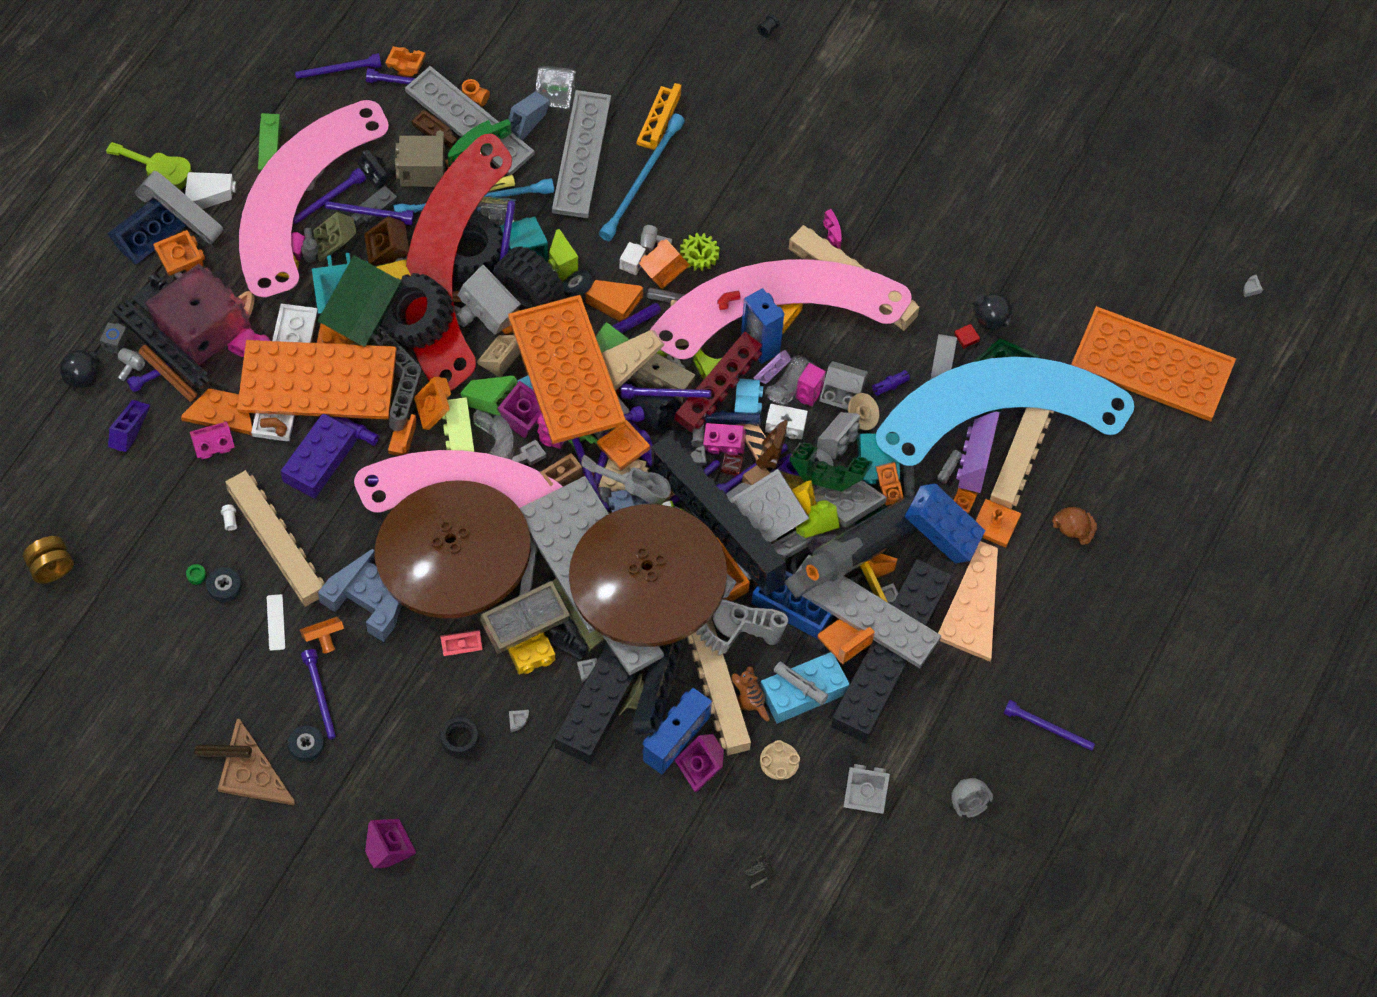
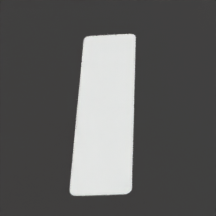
[267,594,285,650]

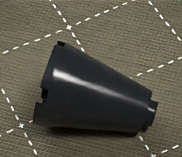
[628,395,681,433]

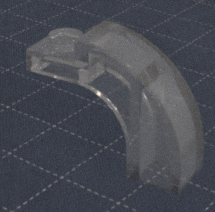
[765,355,815,406]
[473,410,514,460]

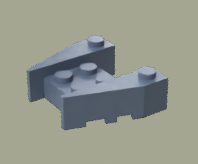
[318,549,402,642]

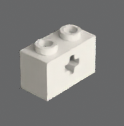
[765,404,808,439]

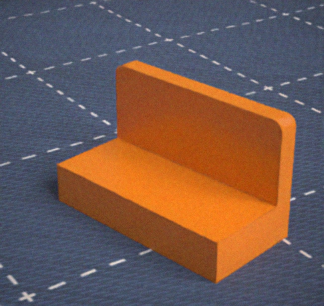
[388,414,416,456]

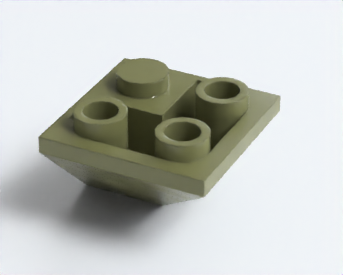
[313,212,356,262]

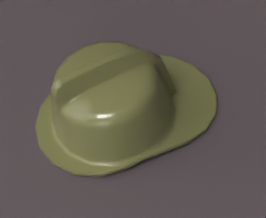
[618,674,645,715]

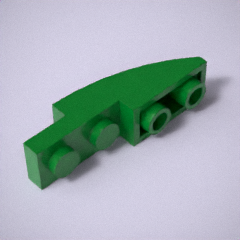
[448,119,511,167]

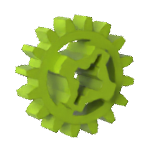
[680,233,719,271]

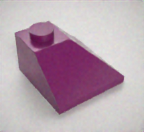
[497,381,541,438]
[674,734,724,792]
[365,819,416,868]

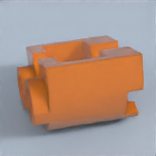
[385,46,426,77]

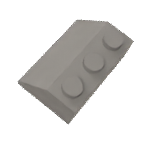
[458,265,521,335]

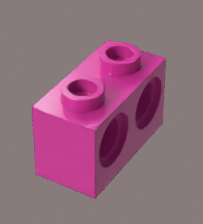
[796,363,826,406]

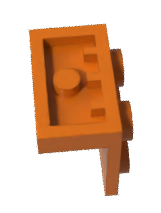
[817,619,875,664]

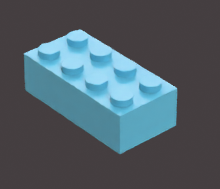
[760,652,850,723]

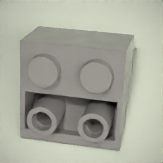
[819,361,868,410]
[817,412,860,460]

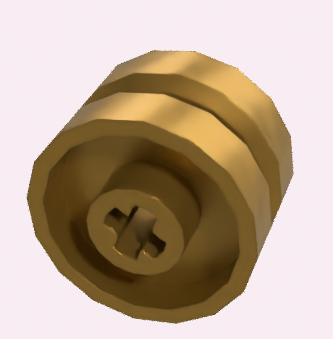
[23,536,74,583]

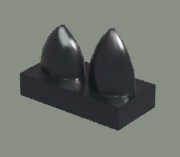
[358,150,395,189]

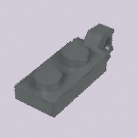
[351,186,397,227]

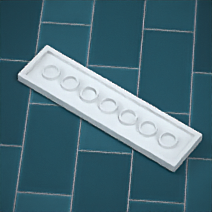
[251,304,318,441]

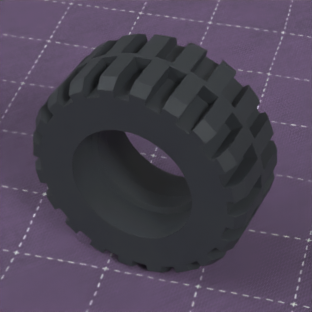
[452,213,503,284]
[493,246,564,311]
[381,273,454,348]

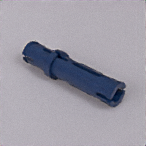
[704,410,762,425]

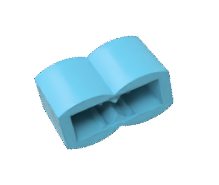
[735,378,763,413]

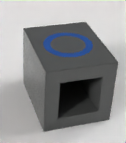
[100,322,128,355]

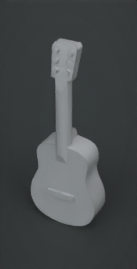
[581,455,671,505]

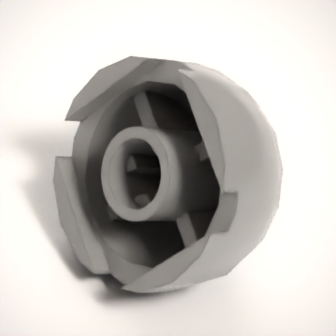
[952,778,993,818]

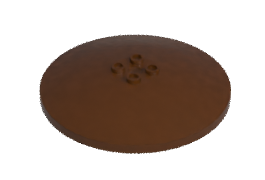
[375,480,531,618]
[569,504,727,647]

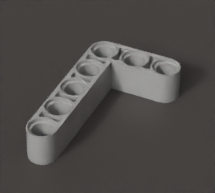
[134,171,224,244]

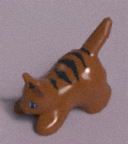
[732,666,770,722]

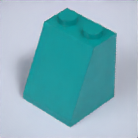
[500,217,548,262]
[857,433,900,484]

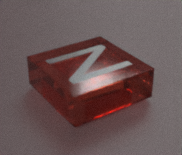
[721,453,744,475]

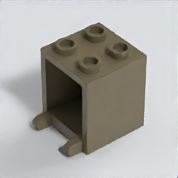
[395,130,445,187]

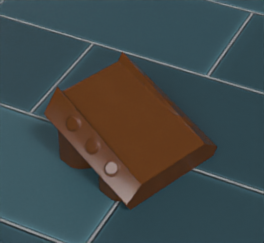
[755,420,788,469]

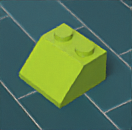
[548,229,578,283]

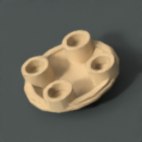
[760,740,800,780]

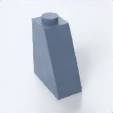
[508,91,550,141]

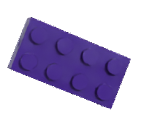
[281,414,357,499]

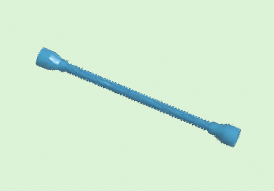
[599,113,685,241]
[393,178,554,214]

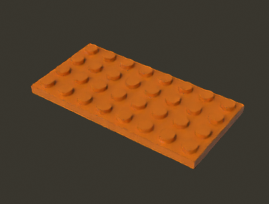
[508,295,626,444]
[1071,306,1236,422]
[237,340,397,419]

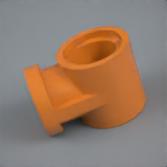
[462,79,490,107]

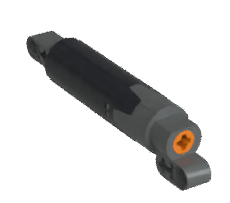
[784,495,919,598]

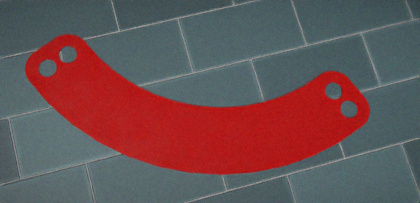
[405,134,512,391]

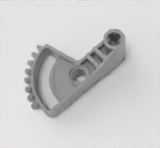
[696,599,788,655]

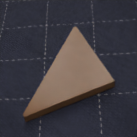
[218,719,295,805]

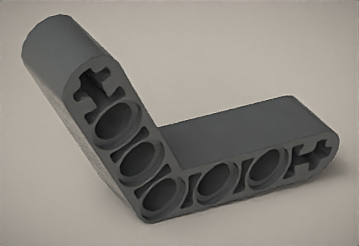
[369,326,421,431]

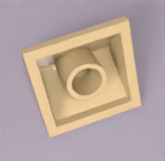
[477,335,520,377]

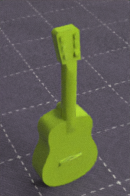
[106,142,192,190]

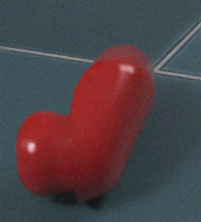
[717,290,741,310]

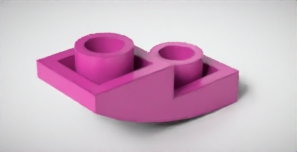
[823,209,841,249]

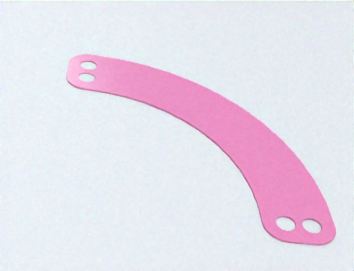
[239,100,389,297]
[650,260,912,359]
[354,450,563,512]

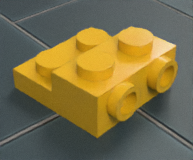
[507,632,555,675]

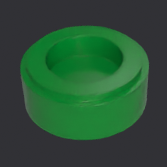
[186,564,206,585]

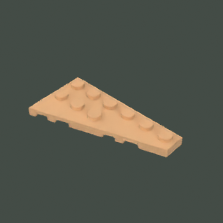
[938,541,998,662]

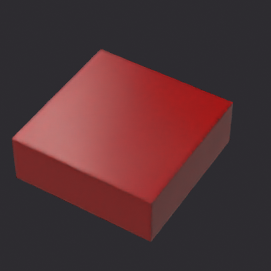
[954,324,980,349]

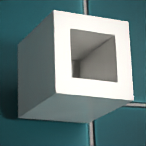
[620,242,646,275]

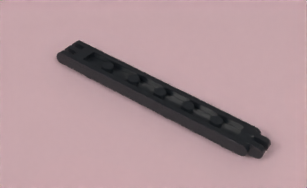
[112,300,210,389]

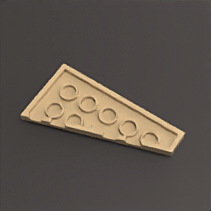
[602,330,665,391]

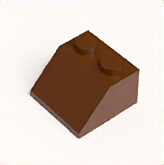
[364,216,409,265]

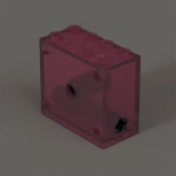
[145,264,251,365]

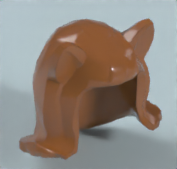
[1052,507,1097,545]

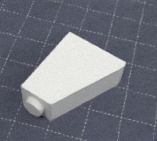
[185,172,236,209]

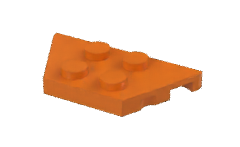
[181,389,252,435]

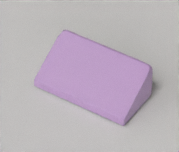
[753,350,791,384]

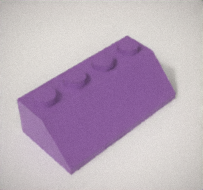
[956,412,1000,493]

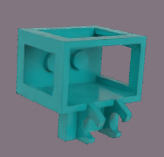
[312,253,368,314]

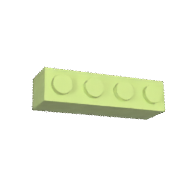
[442,398,474,452]

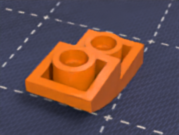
[875,462,904,505]
[954,488,978,514]

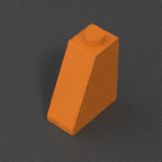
[585,280,643,322]

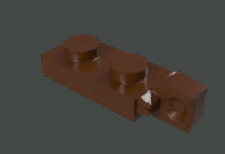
[412,110,457,148]

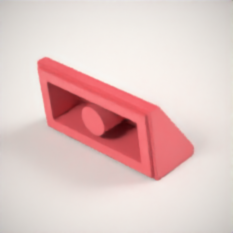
[440,629,483,656]

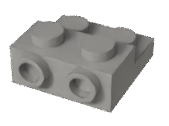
[844,764,890,814]

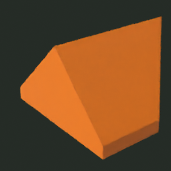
[868,554,897,578]

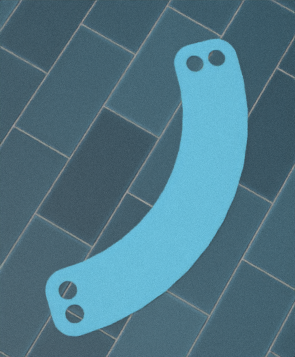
[876,357,1134,466]

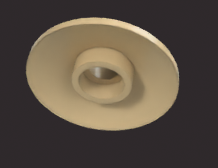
[848,393,879,430]

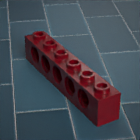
[674,332,762,433]

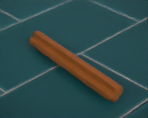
[139,345,198,402]

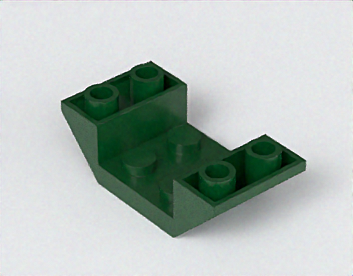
[789,443,873,492]

